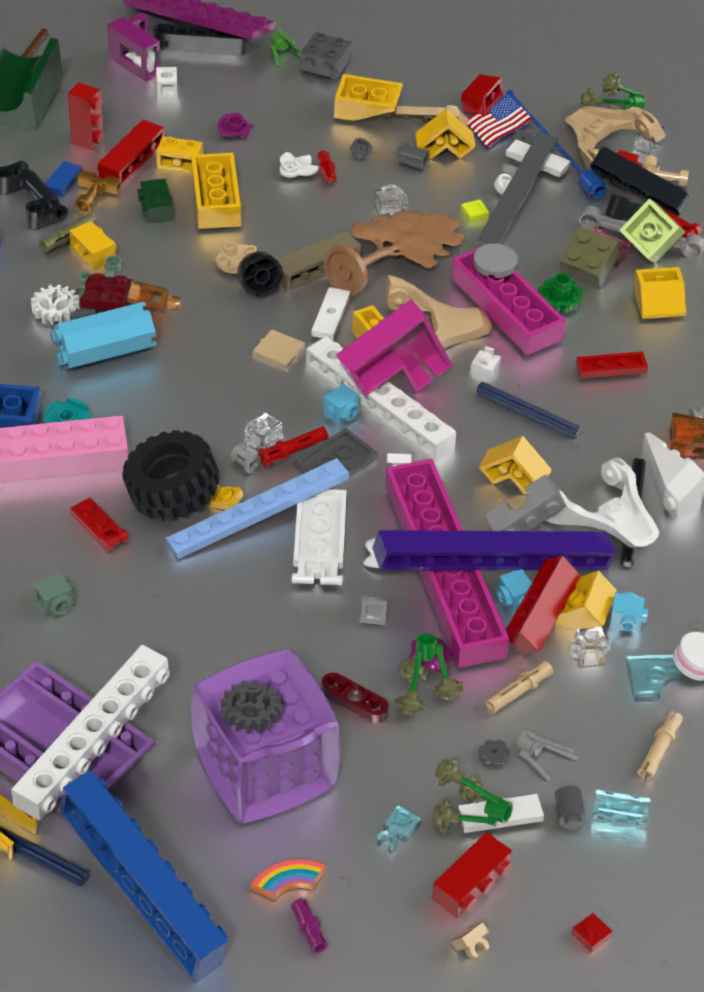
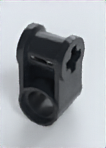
[605,194,643,221]

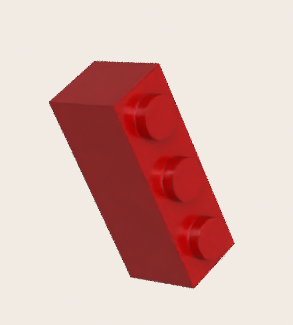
[68,82,104,151]
[432,832,512,918]

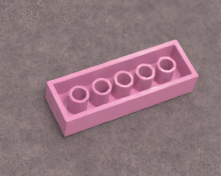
[0,415,128,483]

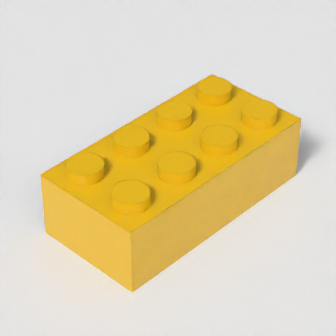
[191,153,241,229]

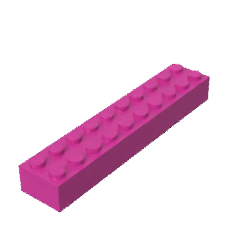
[385,459,509,668]

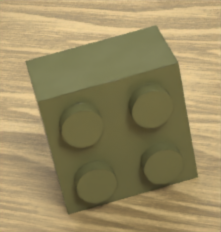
[559,226,620,289]

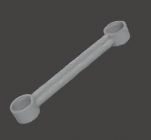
[579,206,704,259]

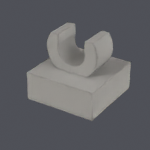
[360,596,388,625]

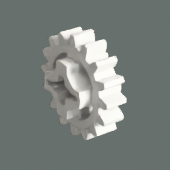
[31,284,80,325]

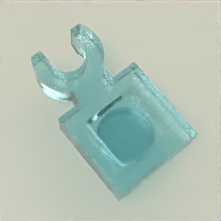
[376,805,421,854]

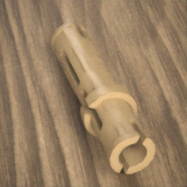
[484,660,553,714]
[637,711,683,781]

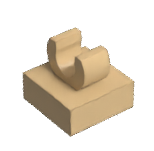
[450,922,489,959]

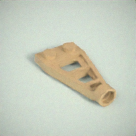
[383,105,468,126]

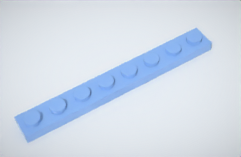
[166,458,350,559]

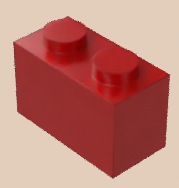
[461,74,503,115]

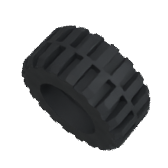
[122,430,220,521]

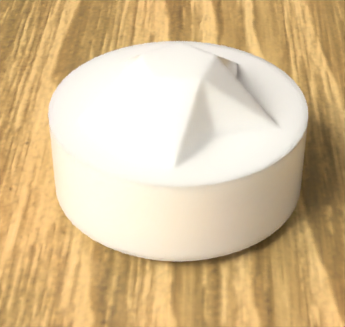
[494,174,512,195]

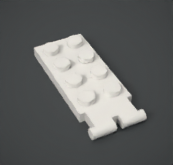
[292,489,347,586]

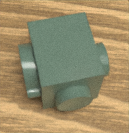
[34,573,75,617]

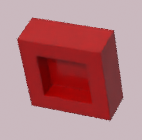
[572,913,613,953]

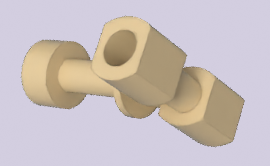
[643,155,689,187]

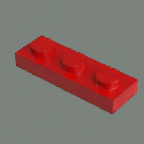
[576,351,648,379]

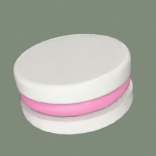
[673,632,704,681]

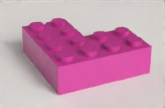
[336,299,453,396]

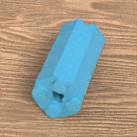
[50,302,156,369]

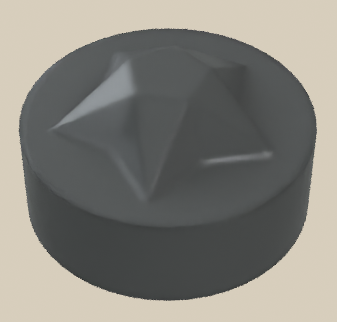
[350,138,372,159]

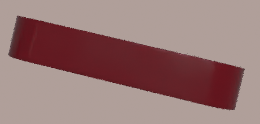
[321,673,389,723]

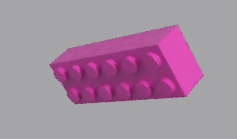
[451,248,566,356]

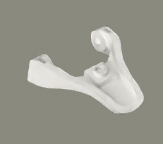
[544,457,659,549]

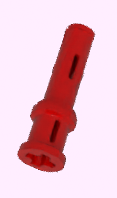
[257,426,329,469]

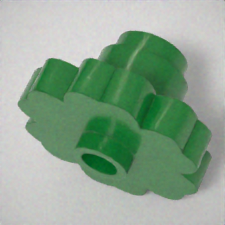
[538,273,583,313]

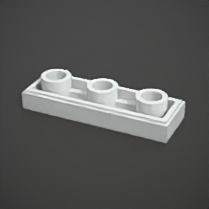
[506,140,571,177]
[311,287,350,340]
[458,794,544,833]

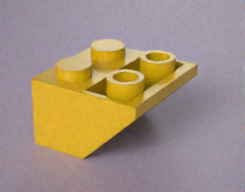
[633,267,686,319]

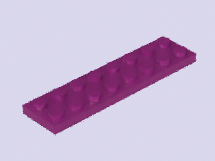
[124,0,274,40]

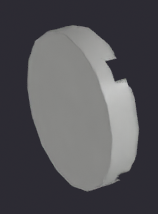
[474,243,518,278]

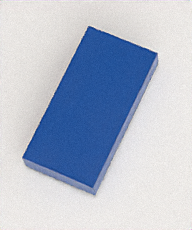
[45,161,83,196]

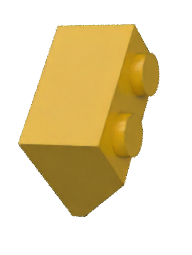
[555,570,617,632]

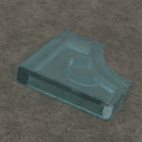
[626,654,682,702]

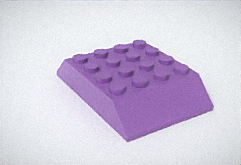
[0,660,155,813]

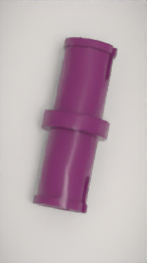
[290,898,328,954]

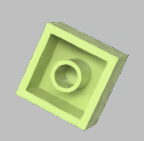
[619,198,685,263]

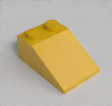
[334,74,403,121]

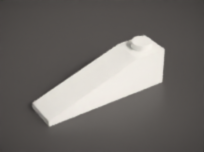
[642,432,704,519]

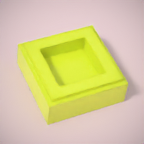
[461,199,489,223]

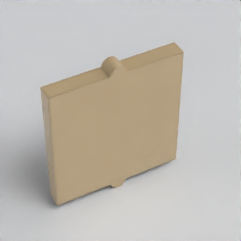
[253,329,306,368]

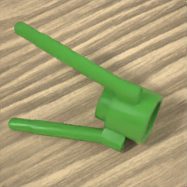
[270,30,300,66]

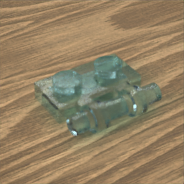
[591,790,650,843]

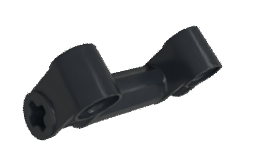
[0,161,68,230]

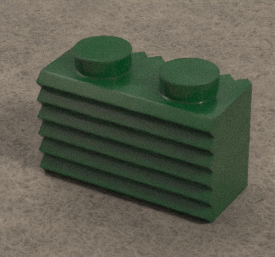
[137,178,174,223]

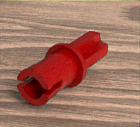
[317,150,337,184]

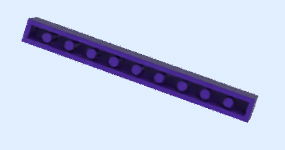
[372,530,616,570]

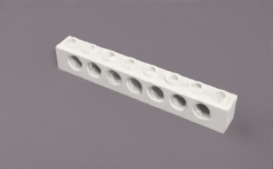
[306,336,456,462]
[11,645,170,821]

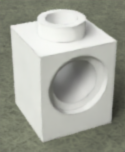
[156,67,178,98]

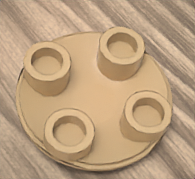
[215,241,257,274]

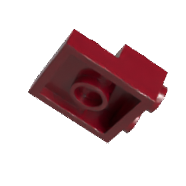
[80,273,133,310]

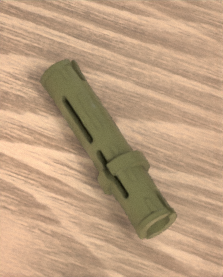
[39,213,97,253]

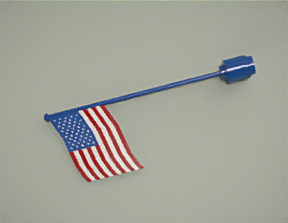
[467,90,607,199]

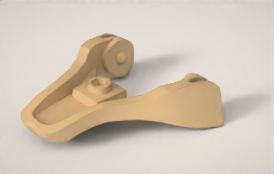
[564,106,666,179]
[385,275,492,349]

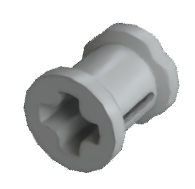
[230,444,261,474]

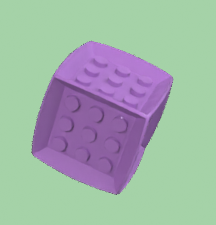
[191,649,341,824]

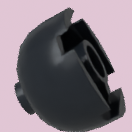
[237,251,283,297]

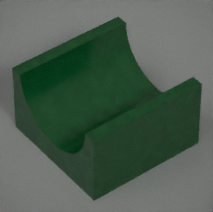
[0,38,63,130]

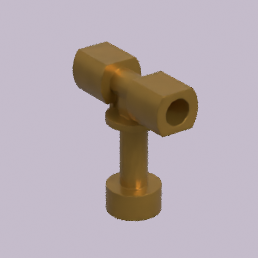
[75,170,122,213]

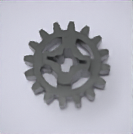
[221,679,282,734]

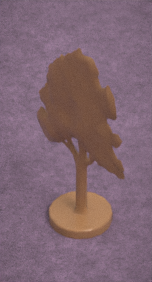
[324,211,465,297]

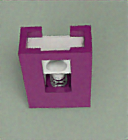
[107,12,161,82]

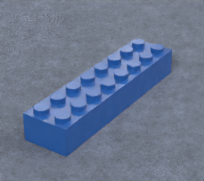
[60,770,228,983]

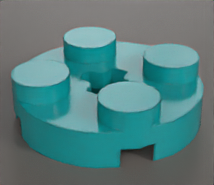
[43,398,90,423]

